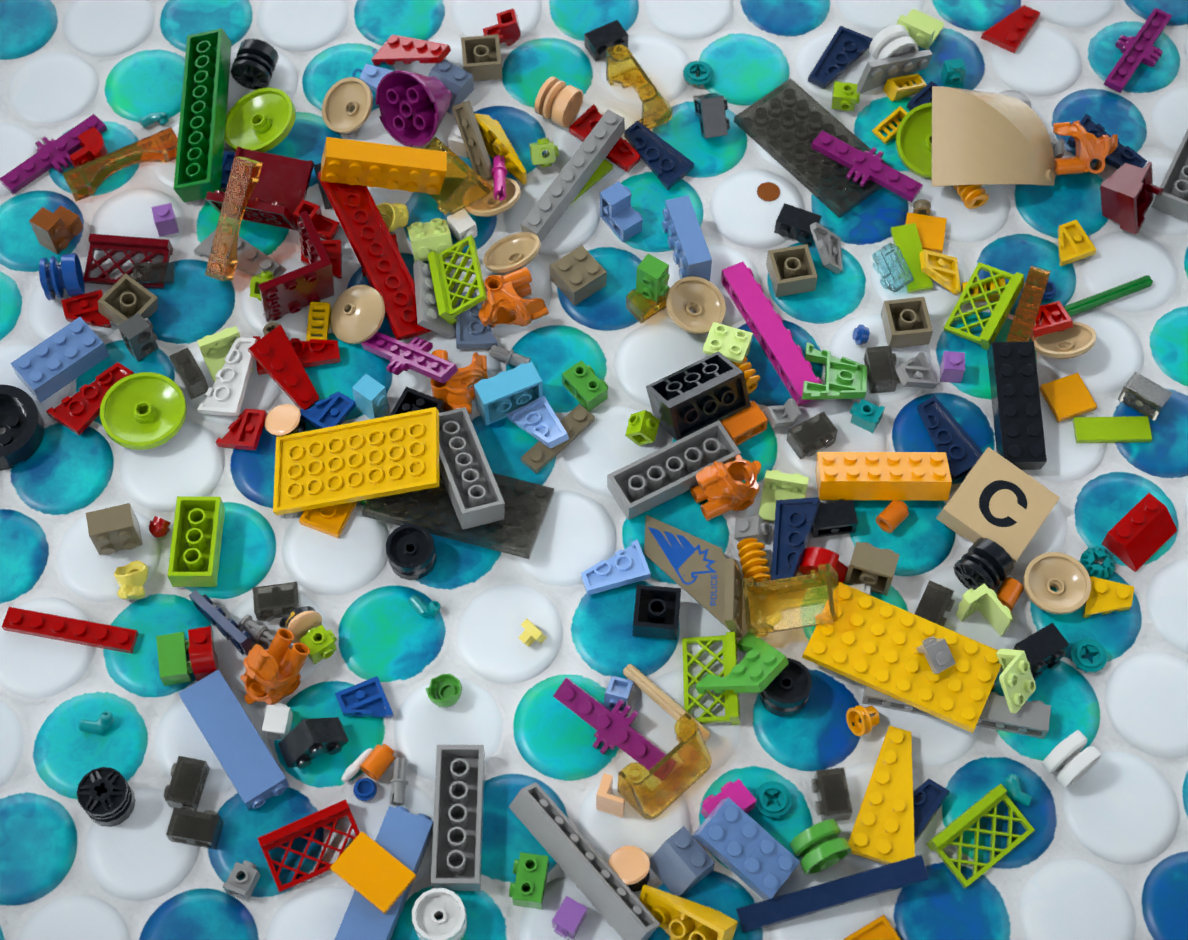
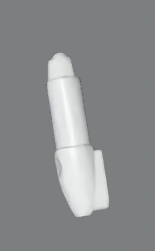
[341,748,373,783]

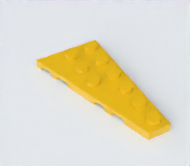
[848,725,915,865]

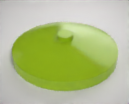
[225,88,296,153]
[896,103,932,179]
[100,372,187,450]

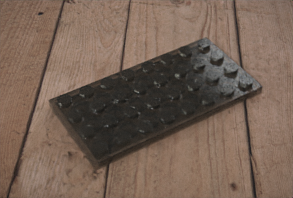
[734,78,892,218]
[362,471,554,559]

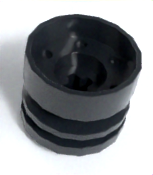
[231,38,279,90]
[953,538,1014,591]
[77,767,135,827]

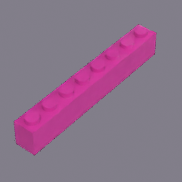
[721,262,822,407]

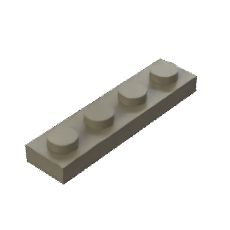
[452,100,493,182]
[521,404,595,474]

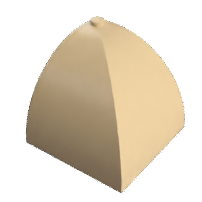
[932,86,1056,187]

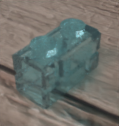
[872,243,914,292]

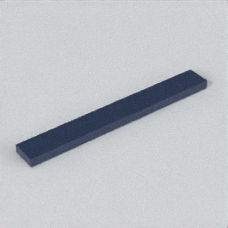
[736,855,929,934]

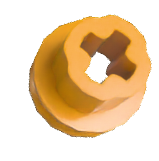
[846,705,880,737]

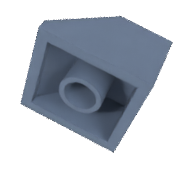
[428,59,474,114]
[649,826,715,897]

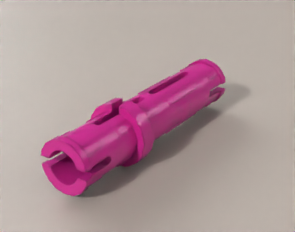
[491,155,507,201]

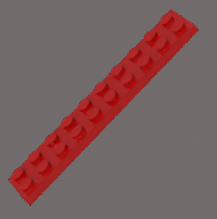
[318,172,432,341]

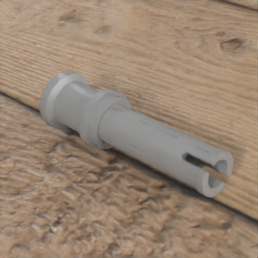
[238,614,292,649]

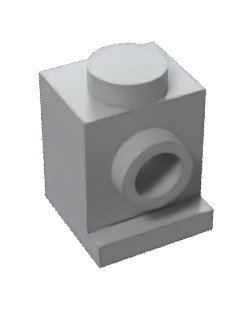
[223,860,261,902]

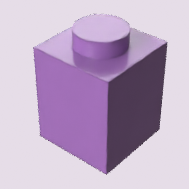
[151,203,179,237]
[940,351,965,383]
[552,896,587,939]

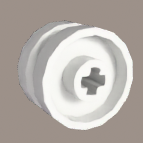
[869,24,919,60]
[1042,730,1102,789]
[412,888,467,940]

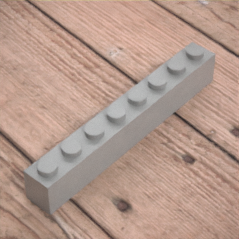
[521,110,625,243]
[862,686,1051,739]
[509,782,660,940]

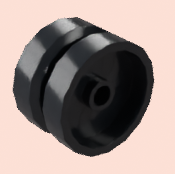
[386,524,437,580]
[760,658,812,717]

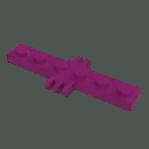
[1104,8,1172,93]
[0,114,107,194]
[811,130,923,202]
[361,332,458,384]
[553,678,676,780]

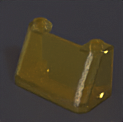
[606,45,673,129]
[425,137,494,215]
[742,564,839,637]
[617,712,712,820]

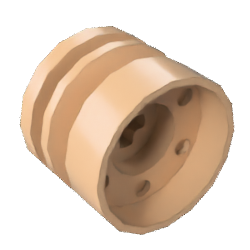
[534,77,584,127]

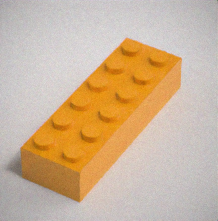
[321,137,447,195]
[815,452,952,501]

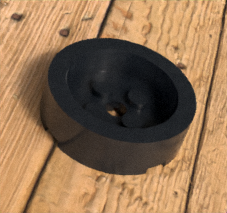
[0,385,45,470]

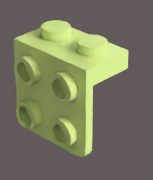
[897,9,944,50]
[407,218,454,262]
[703,322,753,363]
[197,326,253,382]
[759,470,809,523]
[956,583,1013,636]
[996,648,1036,713]

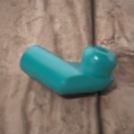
[139,112,169,128]
[409,594,441,617]
[79,711,114,734]
[1004,774,1033,807]

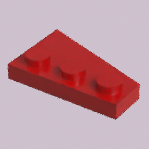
[981,5,1041,54]

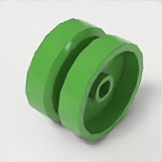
[789,819,852,875]

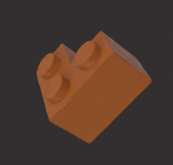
[29,205,84,255]

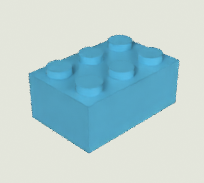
[474,362,543,425]

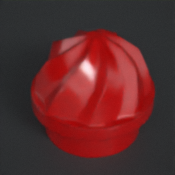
[149,516,171,538]

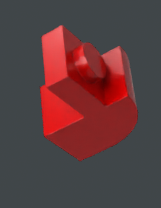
[483,8,521,47]
[69,126,108,172]
[293,199,341,240]
[798,547,848,586]
[188,626,219,681]

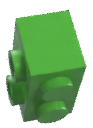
[636,254,670,302]
[562,360,608,411]
[156,632,193,686]
[509,852,549,910]

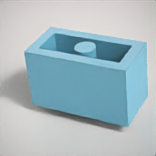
[352,374,389,419]

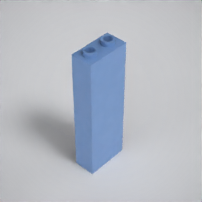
[178,669,289,810]
[335,806,433,940]

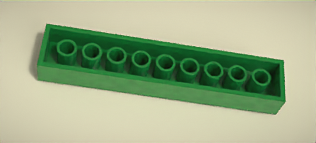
[173,28,232,203]

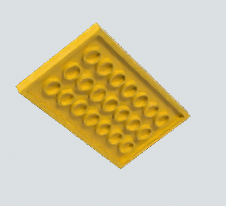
[273,407,439,516]
[802,582,1001,733]

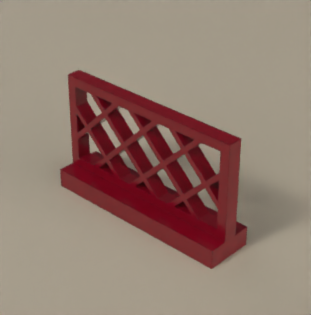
[83,234,173,289]

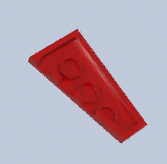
[248,324,319,411]

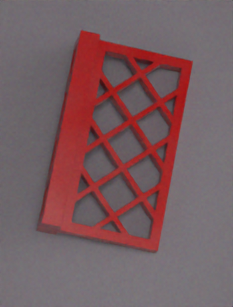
[257,799,360,893]

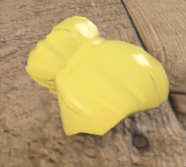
[377,203,409,232]
[114,560,148,600]

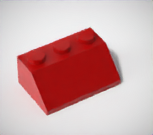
[1101,493,1177,572]

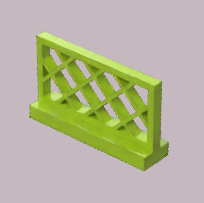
[427,235,487,325]
[943,262,1024,350]
[682,631,741,725]
[926,784,1035,888]

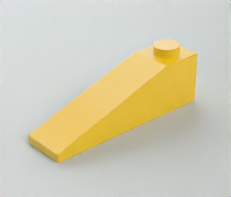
[474,113,527,185]
[639,885,738,940]

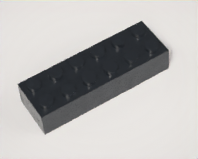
[987,341,1047,470]

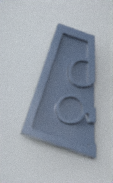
[456,292,498,349]

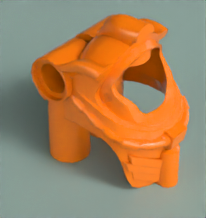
[1053,120,1118,175]
[478,267,549,328]
[431,350,488,414]
[690,454,761,521]
[240,628,310,705]

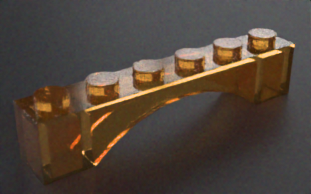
[62,127,178,202]
[205,157,262,281]

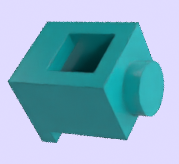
[941,58,966,89]
[850,399,885,433]

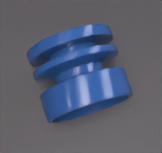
[39,253,85,301]

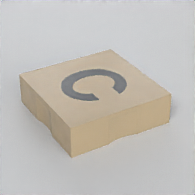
[936,447,1060,563]

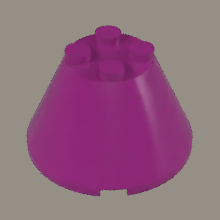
[376,70,452,147]

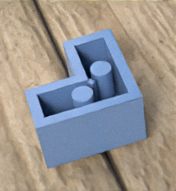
[600,181,643,242]

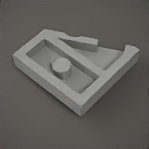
[810,222,842,274]
[895,352,939,389]

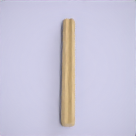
[623,664,711,743]

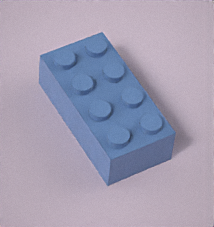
[662,195,712,281]
[10,317,109,403]
[692,797,800,900]

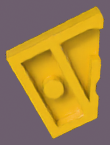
[1058,219,1096,266]
[919,250,961,295]
[1083,576,1134,618]

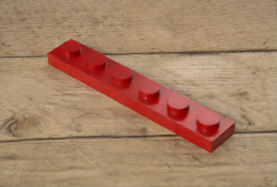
[2,607,139,654]

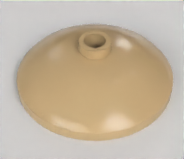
[322,77,373,134]
[462,177,521,217]
[483,232,541,273]
[666,277,726,334]
[330,285,385,344]
[1032,322,1096,359]
[1023,552,1091,615]

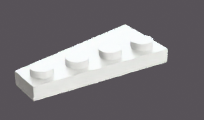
[197,337,257,417]

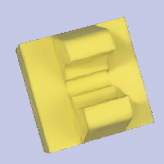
[519,619,548,647]

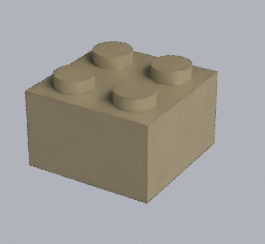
[461,34,502,81]
[766,244,818,297]
[550,245,607,306]
[98,274,158,326]
[881,297,933,349]
[86,503,143,555]
[844,542,900,596]

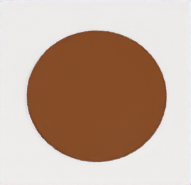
[757,182,780,201]

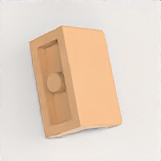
[596,773,625,818]

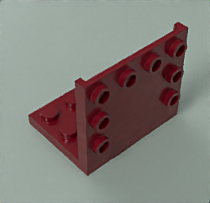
[206,146,314,231]
[258,211,335,322]

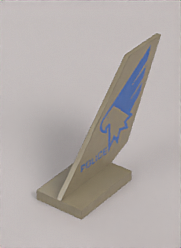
[644,515,743,638]

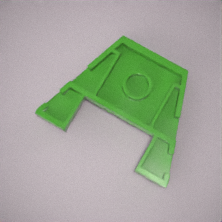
[802,343,867,400]
[695,632,789,694]

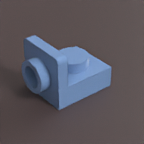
[603,676,634,711]

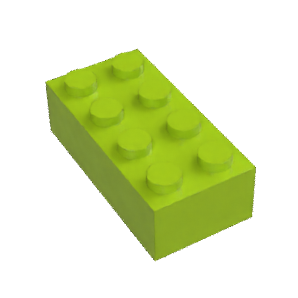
[167,496,225,587]

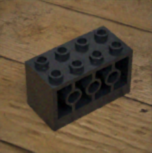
[646,351,751,441]

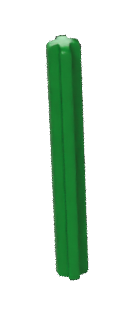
[1063,275,1153,317]

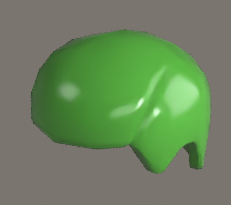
[426,674,462,707]

